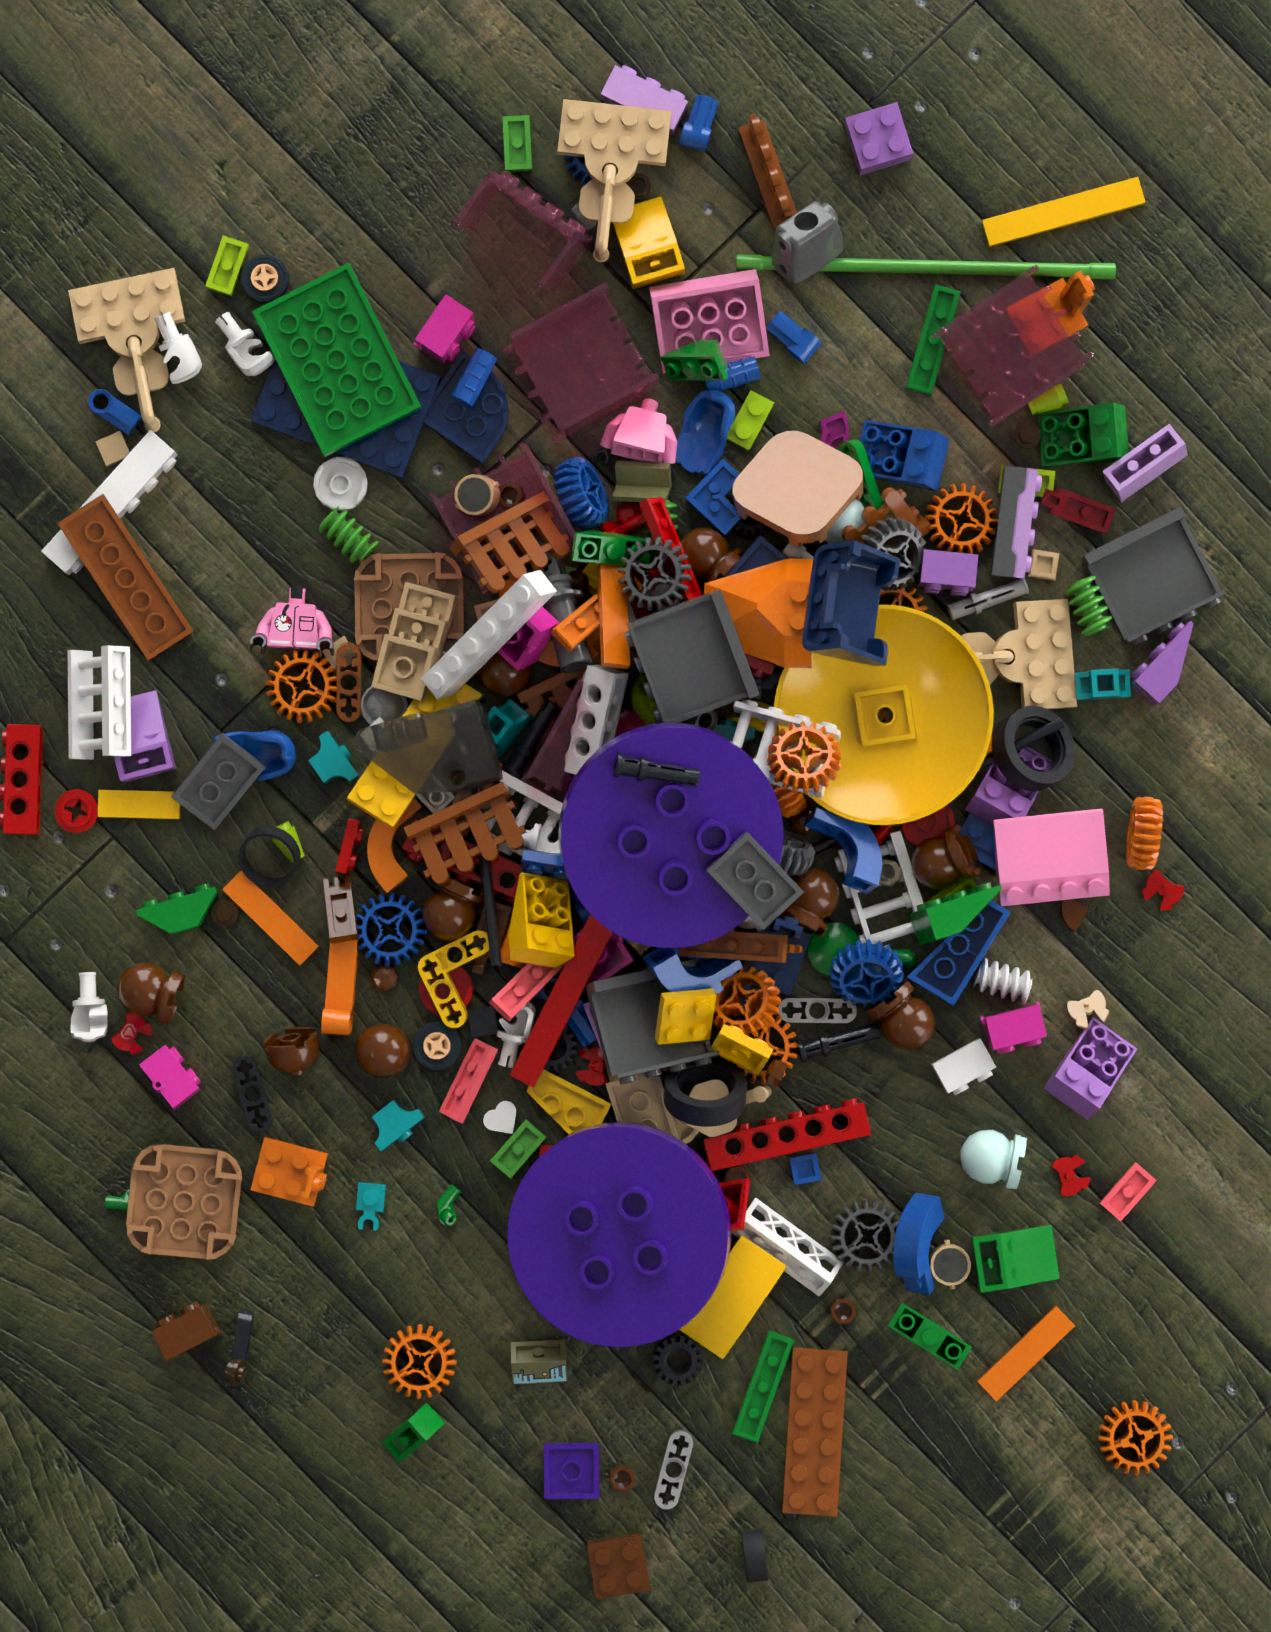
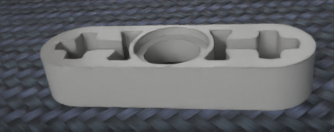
[778,998,857,1023]
[654,1430,693,1509]

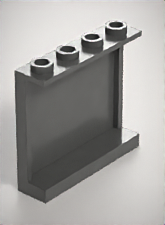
[1082,507,1226,646]
[624,589,760,724]
[585,959,719,1085]

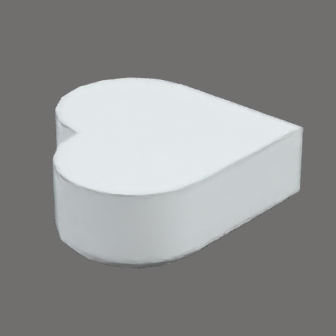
[483,1101,516,1134]

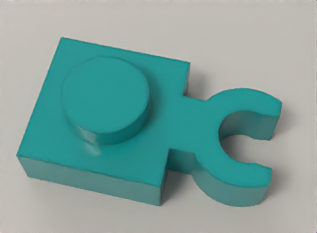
[356,1182,386,1231]

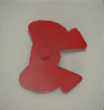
[1142,870,1184,911]
[111,1012,152,1054]
[575,1047,607,1086]
[1051,1155,1091,1196]

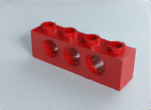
[0,724,44,835]

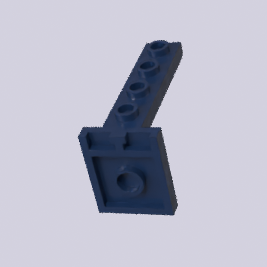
[743,915,812,996]

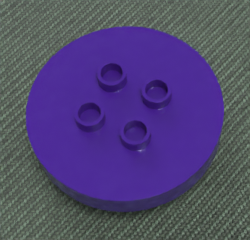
[558,723,784,948]
[507,1122,731,1347]

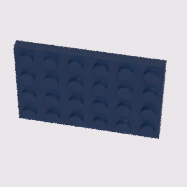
[251,360,442,479]

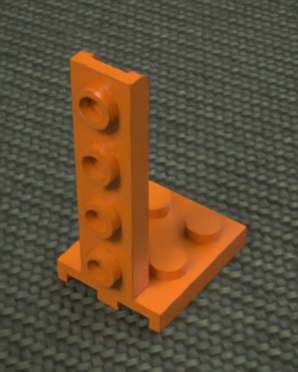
[1005,270,1095,357]
[250,1137,329,1207]

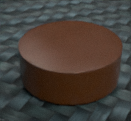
[724,1165,752,1184]

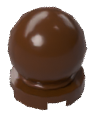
[680,528,745,583]
[469,652,532,697]
[911,825,981,890]
[778,867,839,937]
[422,878,484,942]
[117,963,186,1025]
[866,980,935,1050]
[355,1023,411,1078]

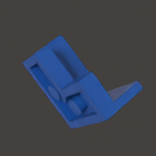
[685,459,742,538]

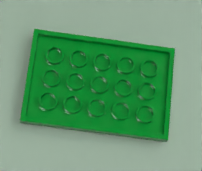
[252,262,422,457]

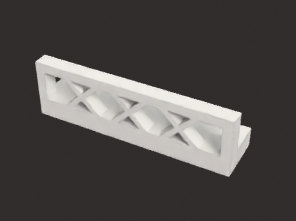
[731,1198,844,1296]

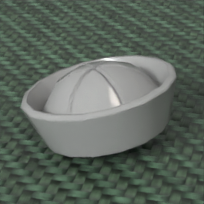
[361,687,408,728]

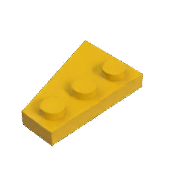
[527,1070,611,1135]

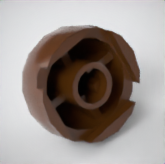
[263,1027,319,1076]

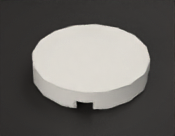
[313,457,368,511]

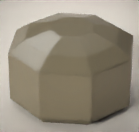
[879,860,902,887]

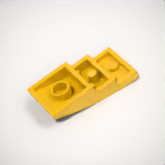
[679,1235,787,1359]

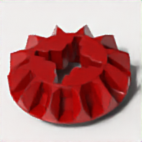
[55,789,98,833]

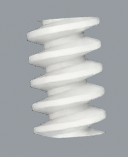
[972,958,1033,1005]

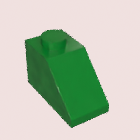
[381,1403,444,1463]

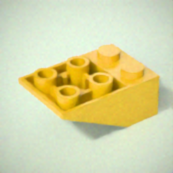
[613,197,685,289]
[508,872,574,968]

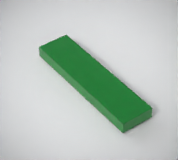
[905,284,961,396]
[732,1330,794,1443]

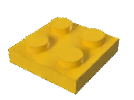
[655,988,717,1045]
[710,1024,773,1075]

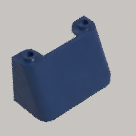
[802,540,900,666]

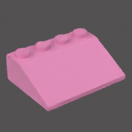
[649,269,770,374]
[993,809,1110,906]

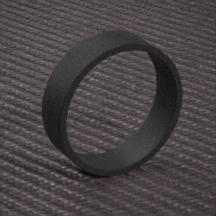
[238,826,301,888]

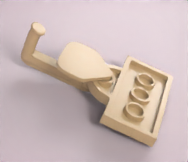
[557,99,671,263]
[68,268,186,432]
[961,599,1077,709]
[606,1074,772,1144]

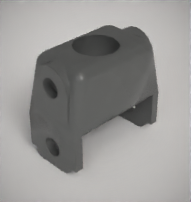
[771,201,843,283]

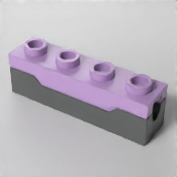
[990,465,1042,578]

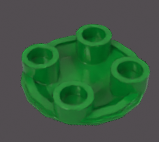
[807,923,859,976]

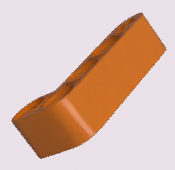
[321,930,360,1036]

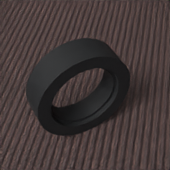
[992,706,1075,791]
[663,1057,747,1127]

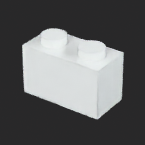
[931,1038,996,1095]

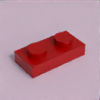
[335,818,364,874]

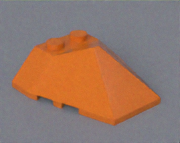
[704,558,813,669]

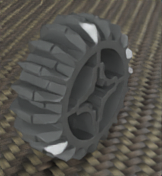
[861,518,926,591]
[618,537,692,611]
[779,827,815,876]
[830,1198,899,1273]

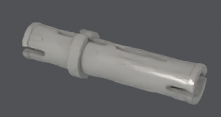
[947,578,1029,621]

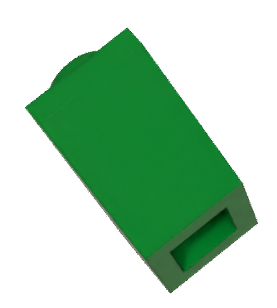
[660,340,728,381]
[571,531,650,565]
[136,883,219,934]
[887,1303,972,1370]

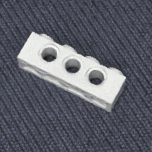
[564,665,629,775]

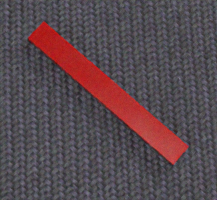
[510,914,613,1088]

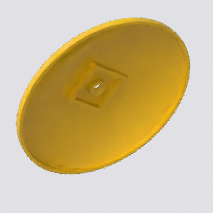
[774,605,994,825]

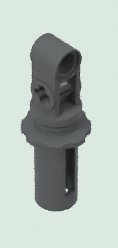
[532,531,593,673]

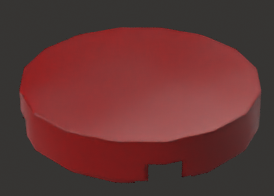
[900,804,954,846]
[419,964,474,1015]

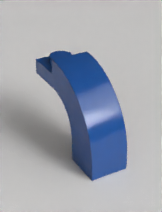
[804,808,882,894]
[643,947,743,994]
[893,1193,945,1295]

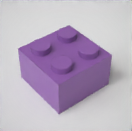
[844,102,913,176]
[917,549,978,597]

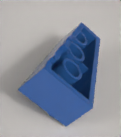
[907,900,1010,1007]

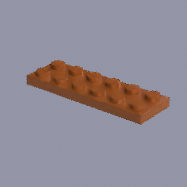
[57,494,193,661]
[782,1347,848,1517]

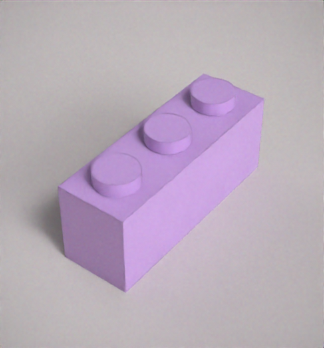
[601,65,688,135]
[1103,424,1188,502]

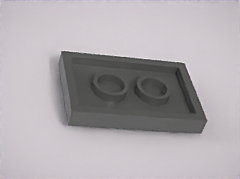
[171,733,265,830]
[706,831,804,930]

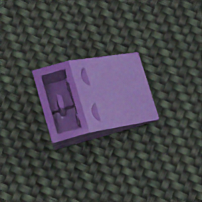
[1130,621,1194,707]
[114,690,177,783]
[965,739,1052,826]
[1043,1017,1137,1120]

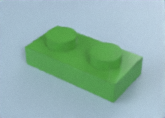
[502,115,532,172]
[490,1119,546,1179]

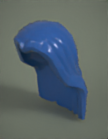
[675,390,735,475]
[213,731,296,781]

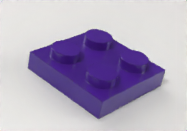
[544,1442,599,1499]

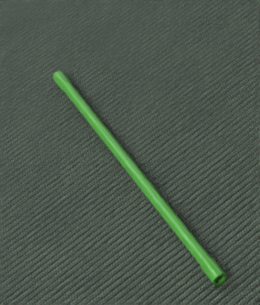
[736,254,1116,279]

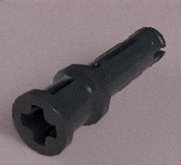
[501,699,561,779]
[613,752,700,787]
[796,1022,880,1063]

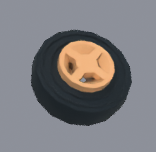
[241,254,290,303]
[413,1022,462,1070]

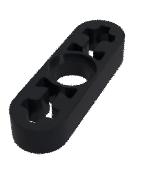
[233,1055,273,1133]
[227,1309,254,1390]

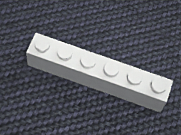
[41,430,177,575]
[421,570,557,700]

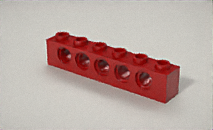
[402,819,522,904]
[703,1098,871,1171]

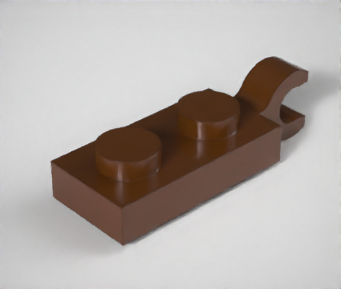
[470,902,513,976]

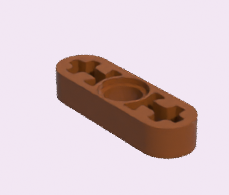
[336,642,361,722]

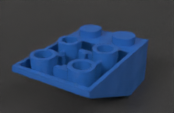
[860,420,950,491]

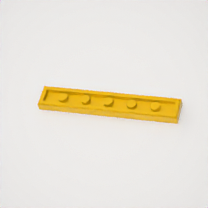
[982,177,1146,247]

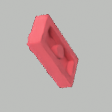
[1099,1162,1157,1222]

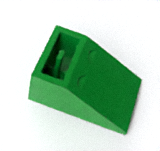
[1038,402,1129,467]
[909,882,1002,945]
[970,1224,1060,1293]

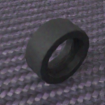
[741,1529,769,1583]

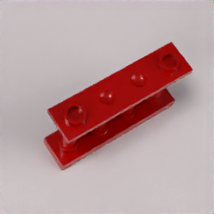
[599,497,702,619]

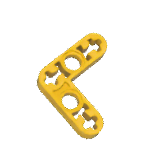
[418,930,489,1028]

